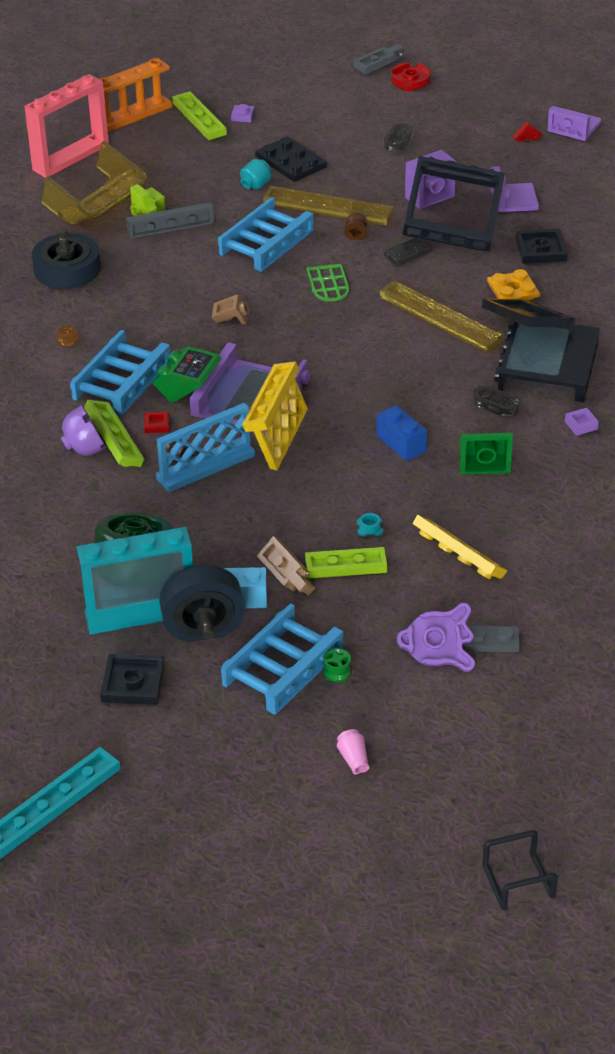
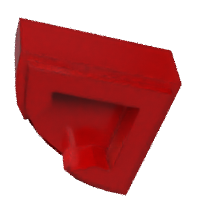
[513,121,543,142]

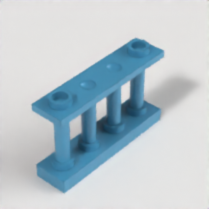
[218,197,314,272]
[70,330,170,415]
[221,604,343,715]

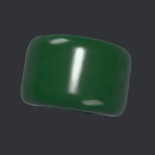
[94,512,174,586]

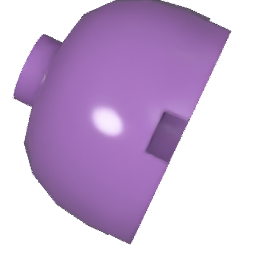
[61,405,107,456]

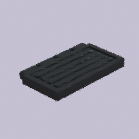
[482,299,575,327]

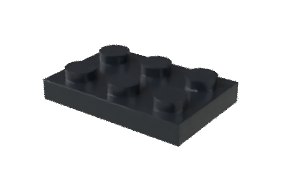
[255,136,327,182]

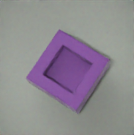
[231,104,255,122]
[564,408,599,436]

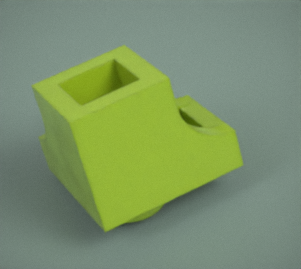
[130,184,165,216]

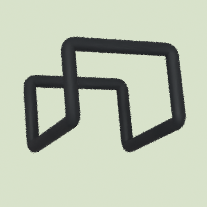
[482,830,558,910]

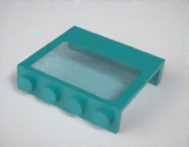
[76,527,193,635]

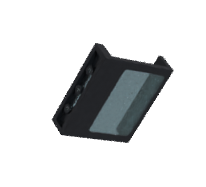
[494,321,600,403]

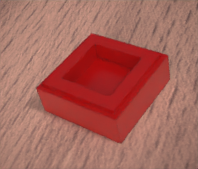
[144,412,169,434]

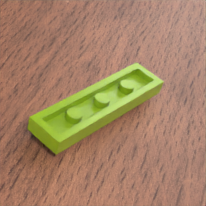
[172,91,227,140]
[84,400,144,467]

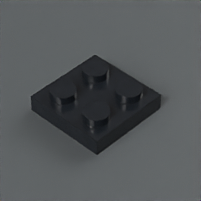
[516,229,567,264]
[100,654,165,705]

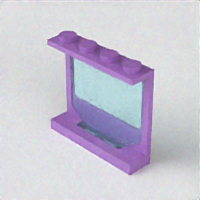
[190,342,310,433]

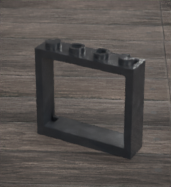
[402,156,505,251]

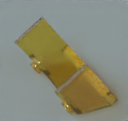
[41,141,147,224]

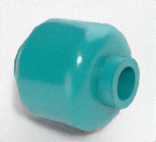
[240,159,271,190]

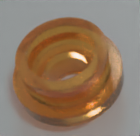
[55,326,79,346]

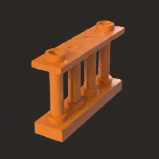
[99,58,172,132]

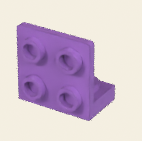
[547,106,601,141]
[490,166,539,212]

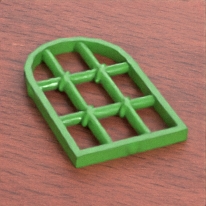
[306,264,349,302]

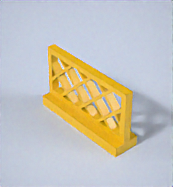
[242,362,308,470]

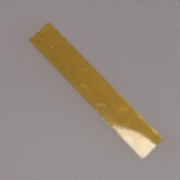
[263,186,393,225]
[380,281,502,353]

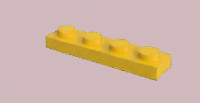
[413,515,507,579]

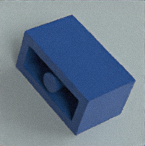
[377,405,427,461]

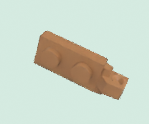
[257,536,315,596]

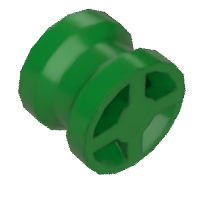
[323,648,351,682]

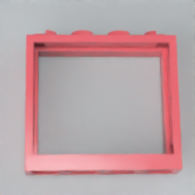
[24,74,109,178]

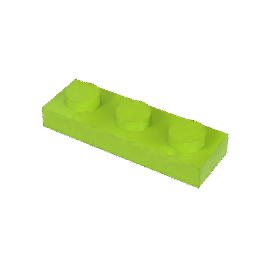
[305,547,387,579]

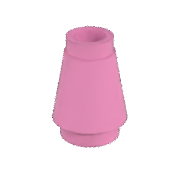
[337,729,370,774]

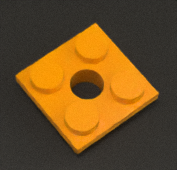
[487,269,540,300]

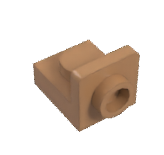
[212,294,250,325]

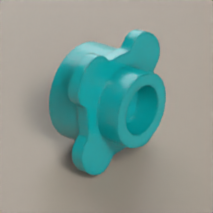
[357,513,383,537]

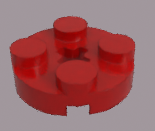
[391,63,430,91]

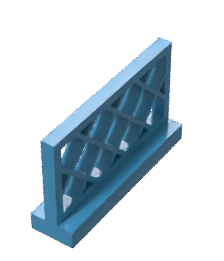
[156,403,255,493]

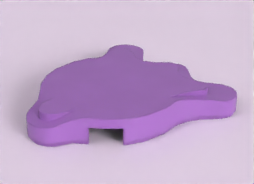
[397,603,475,672]

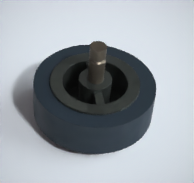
[32,228,101,288]
[159,565,245,642]

